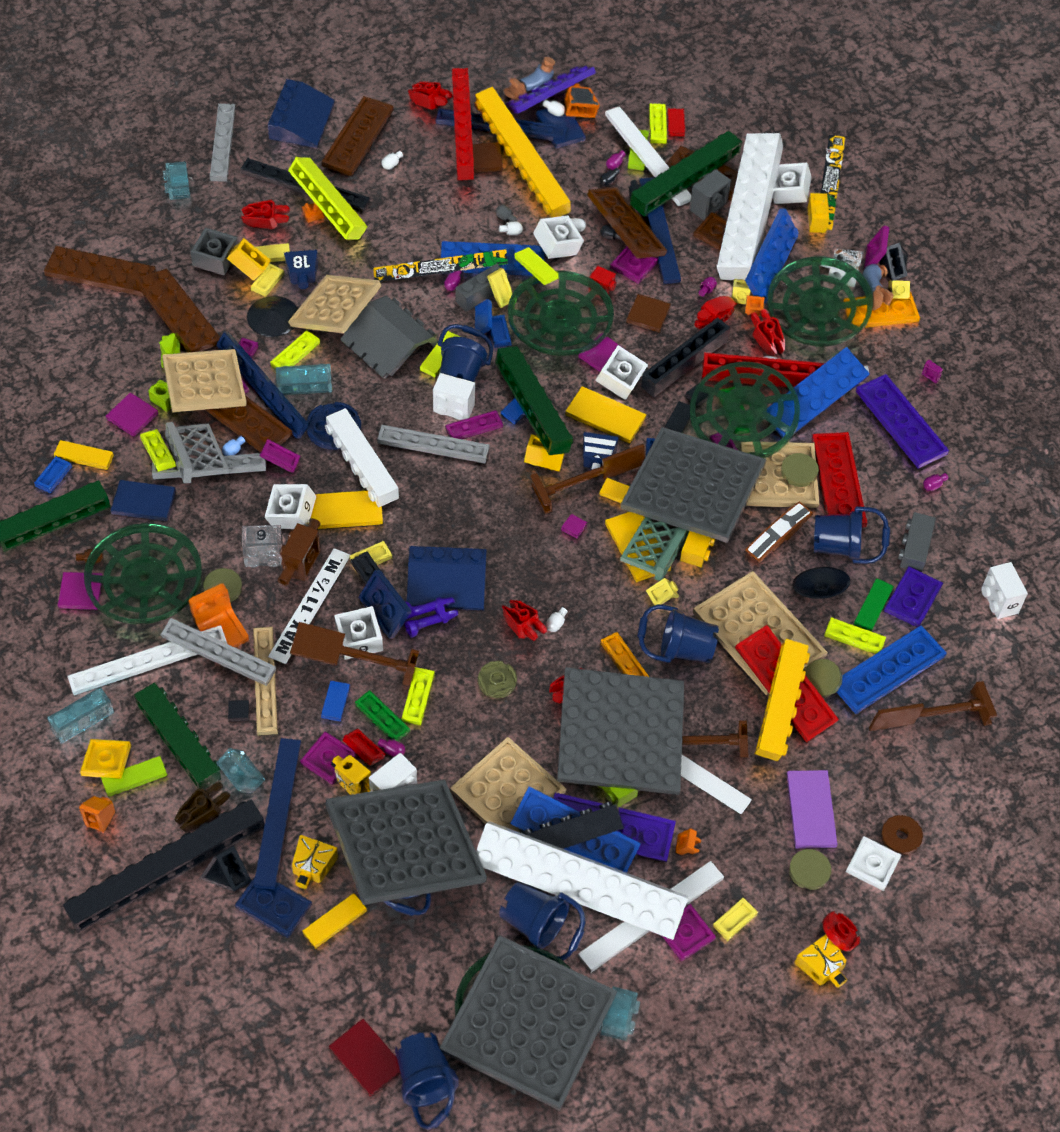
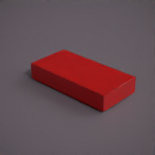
[667,108,685,137]
[342,729,386,766]

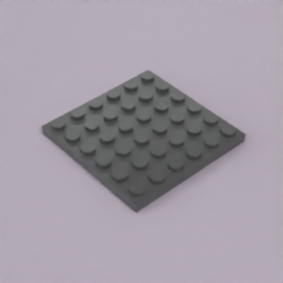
[621,427,766,543]
[557,667,684,795]
[325,780,487,905]
[439,935,617,1111]

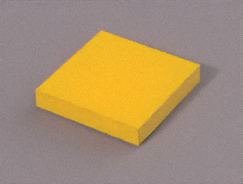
[80,739,131,779]

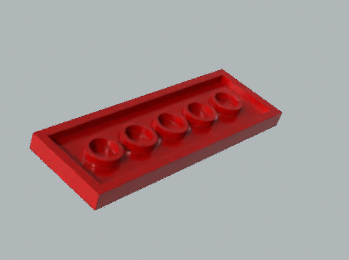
[812,432,867,527]
[735,625,839,743]

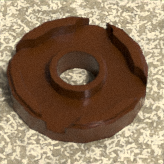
[881,815,923,855]

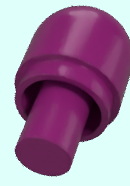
[606,150,626,170]
[444,271,462,291]
[698,277,717,297]
[923,473,948,491]
[377,738,406,757]

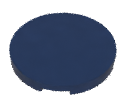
[306,402,361,450]

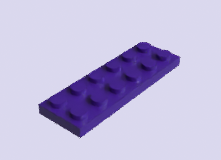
[505,65,596,114]
[855,374,949,469]
[553,792,676,863]

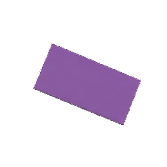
[786,770,838,849]

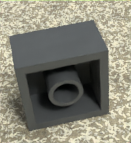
[690,169,731,220]
[191,227,238,276]

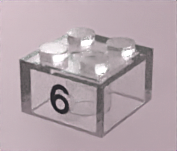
[242,525,283,567]

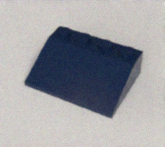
[268,79,335,148]
[407,546,487,610]

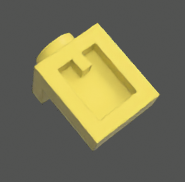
[732,279,750,305]
[888,281,910,299]
[646,578,679,605]

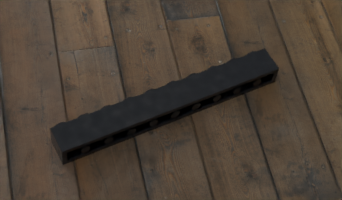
[63,799,265,933]

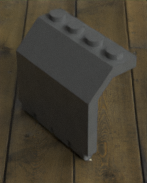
[341,295,438,379]

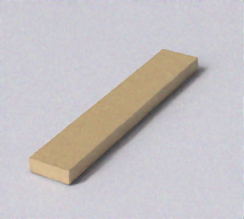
[253,627,278,736]

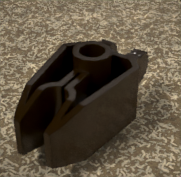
[174,782,231,832]

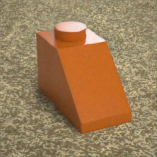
[79,796,116,833]

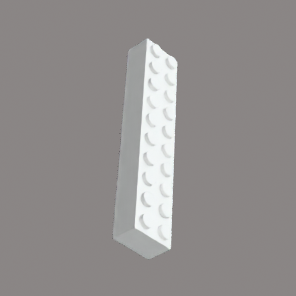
[717,133,783,280]
[476,821,688,939]

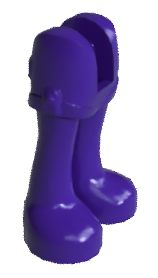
[405,597,459,638]

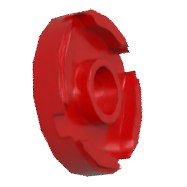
[822,911,860,951]

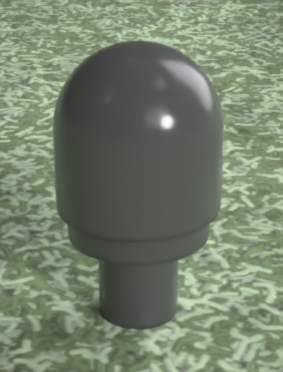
[496,205,518,222]

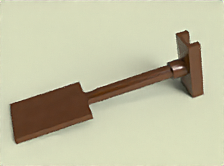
[530,444,645,514]
[290,622,419,686]
[869,681,997,731]
[682,720,748,758]

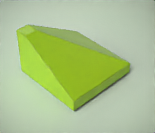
[159,333,177,355]

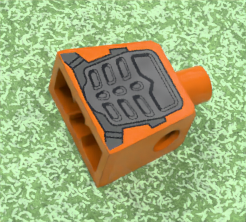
[565,83,600,118]

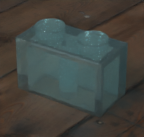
[163,161,190,200]
[216,748,265,794]
[601,986,640,1041]

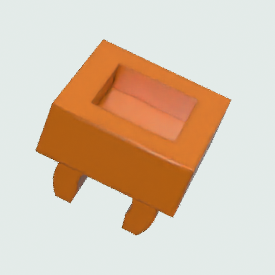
[301,202,324,223]
[745,295,765,316]
[675,828,701,855]

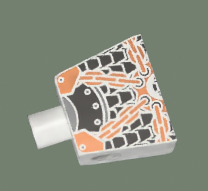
[821,249,863,287]

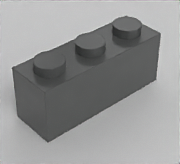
[456,264,508,312]
[898,512,936,572]

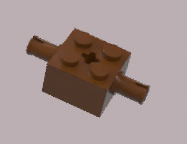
[277,518,321,586]

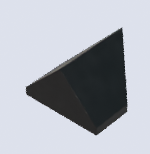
[879,242,908,281]
[199,845,252,892]

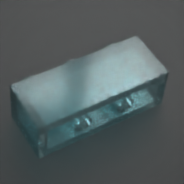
[276,364,332,395]
[47,687,114,744]

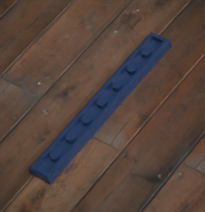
[436,108,568,141]
[639,177,681,284]
[216,331,309,439]
[254,738,301,890]

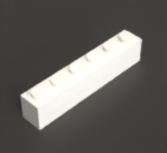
[325,408,399,507]

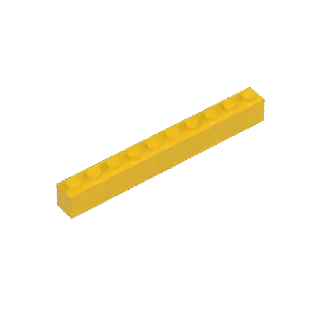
[474,86,571,218]

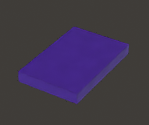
[884,566,943,628]

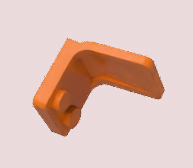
[189,583,249,648]

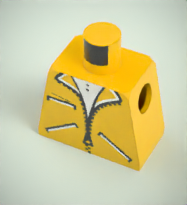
[331,755,371,795]
[292,835,338,889]
[795,934,847,988]

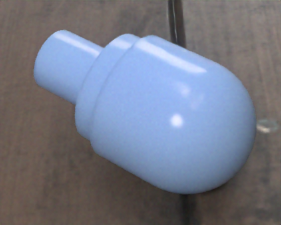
[222,436,245,456]

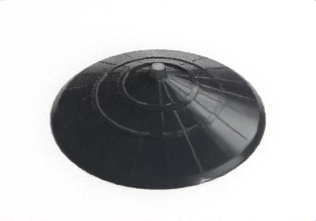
[247,296,298,337]
[793,567,851,599]

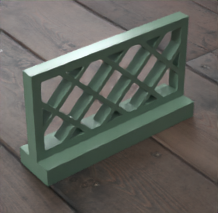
[620,517,689,581]

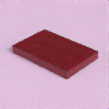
[329,1018,400,1097]

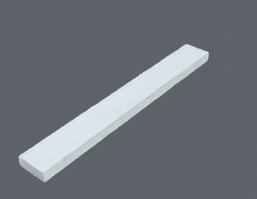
[605,106,692,207]
[68,625,227,695]
[578,861,724,973]

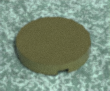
[781,453,819,487]
[203,568,242,602]
[805,659,843,698]
[478,661,517,698]
[789,849,831,890]

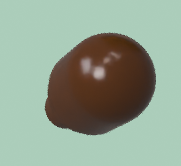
[76,548,103,564]

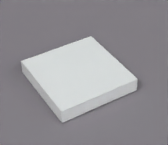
[846,836,901,891]

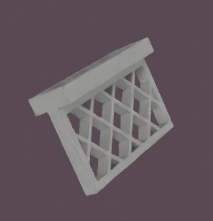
[165,422,229,483]

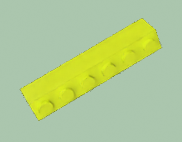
[288,157,368,240]

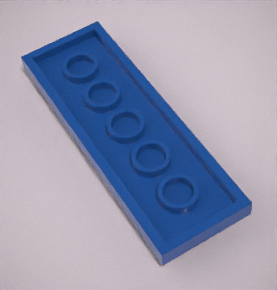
[745,208,799,305]
[441,241,545,276]
[762,347,870,441]
[836,625,947,714]
[510,786,641,873]

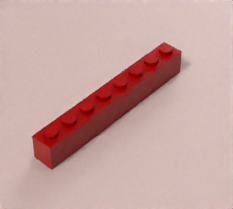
[452,68,474,180]
[702,352,825,388]

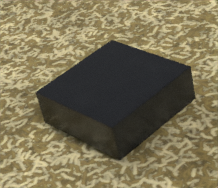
[685,383,711,407]
[228,700,249,722]

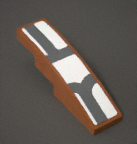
[745,501,813,564]

